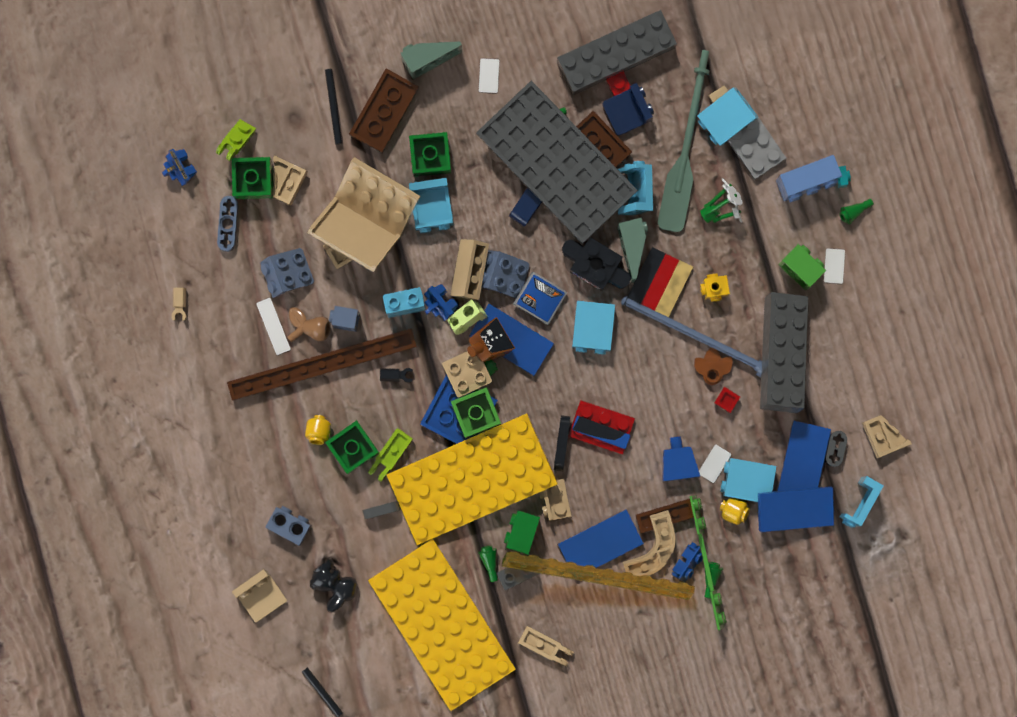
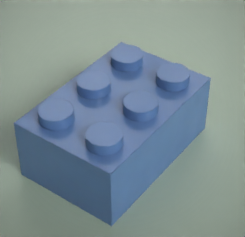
[776,155,842,203]

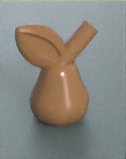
[287,307,331,342]

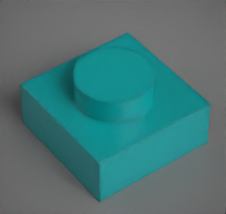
[838,166,851,188]

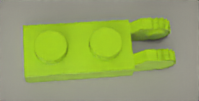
[216,119,256,161]
[368,428,413,482]

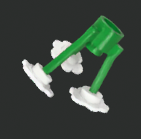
[700,179,743,223]

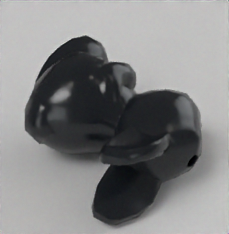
[310,558,358,612]

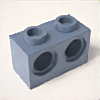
[329,306,360,332]
[265,506,312,546]

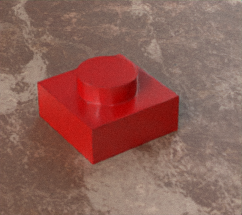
[606,71,631,96]
[714,387,740,413]

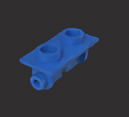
[672,542,703,583]

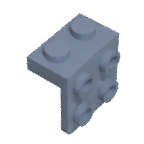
[260,248,314,298]
[481,250,530,298]

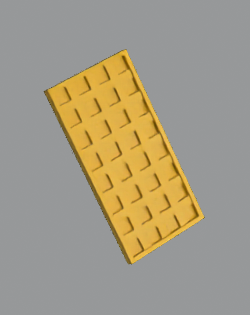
[387,413,558,545]
[368,539,516,711]

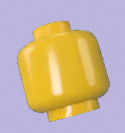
[305,415,331,445]
[720,497,750,525]

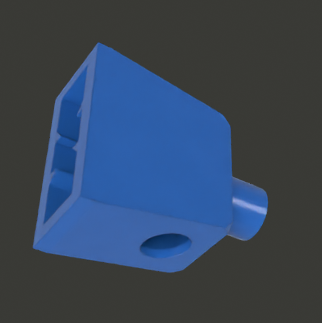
[662,436,700,482]

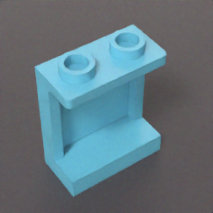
[697,87,759,146]
[618,161,653,215]
[409,178,454,233]
[383,287,426,318]
[572,301,615,355]
[720,458,777,502]
[840,476,884,528]

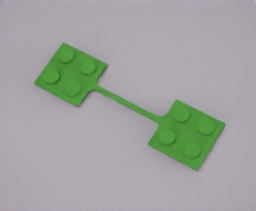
[689,495,727,630]

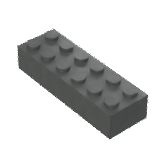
[557,10,677,95]
[760,292,808,413]

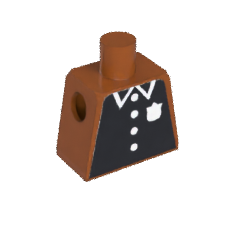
[467,317,515,362]

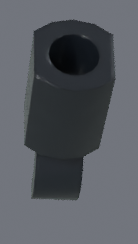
[380,368,413,383]

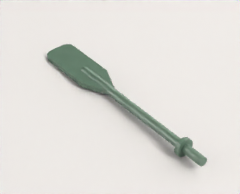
[658,50,709,232]

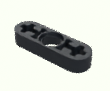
[553,415,571,472]

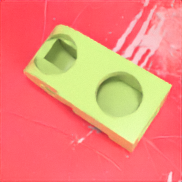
[448,299,488,335]

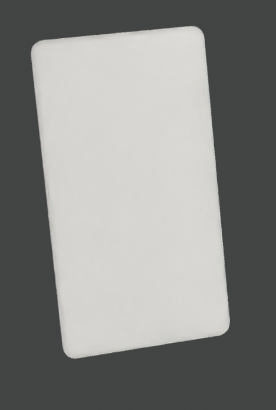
[479,59,499,93]
[824,248,845,284]
[699,445,731,483]

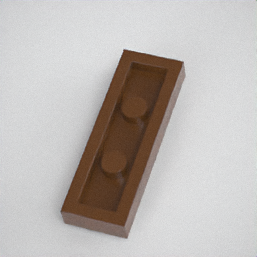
[635,499,694,533]

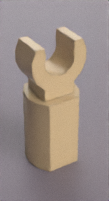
[172,288,187,321]

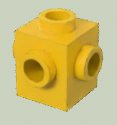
[700,273,730,302]

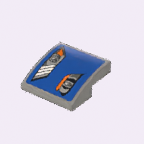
[513,272,568,325]

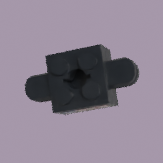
[562,237,631,291]

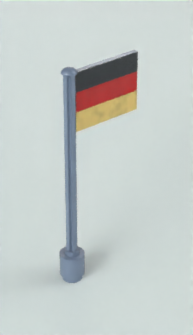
[621,247,762,377]

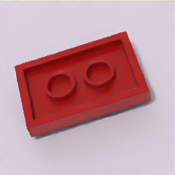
[568,400,635,455]

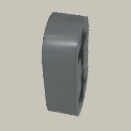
[825,431,847,467]
[362,501,400,520]

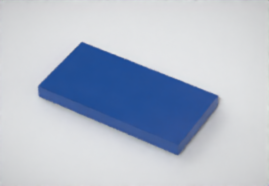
[469,304,554,376]
[777,421,831,491]
[758,486,834,532]
[558,509,644,578]

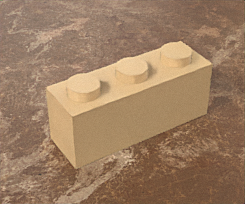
[450,239,489,300]

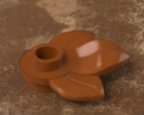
[694,347,733,385]

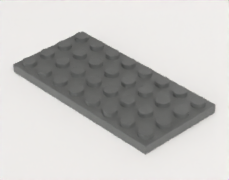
[476,80,638,244]

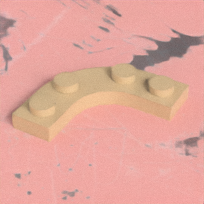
[623,510,675,582]

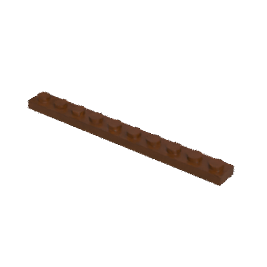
[227,328,417,401]

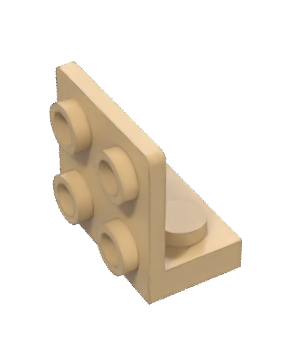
[442,351,492,398]
[232,569,287,622]

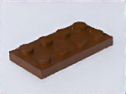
[349,68,419,153]

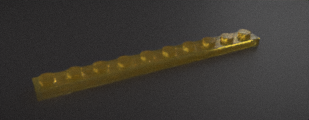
[502,552,695,600]

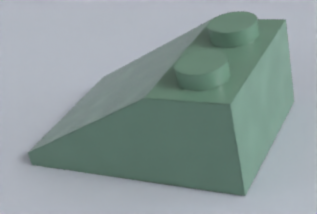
[400,41,462,80]
[617,218,648,283]

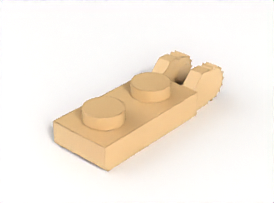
[518,626,574,667]

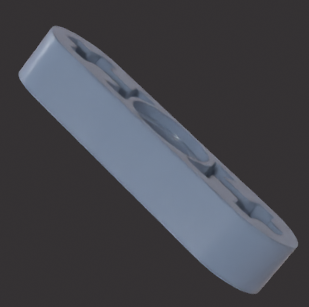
[217,196,238,252]

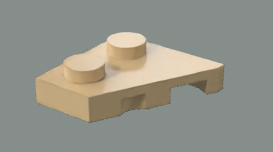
[273,155,308,206]
[862,415,911,458]

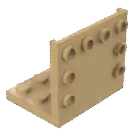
[307,157,420,272]

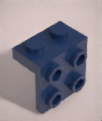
[602,83,654,136]

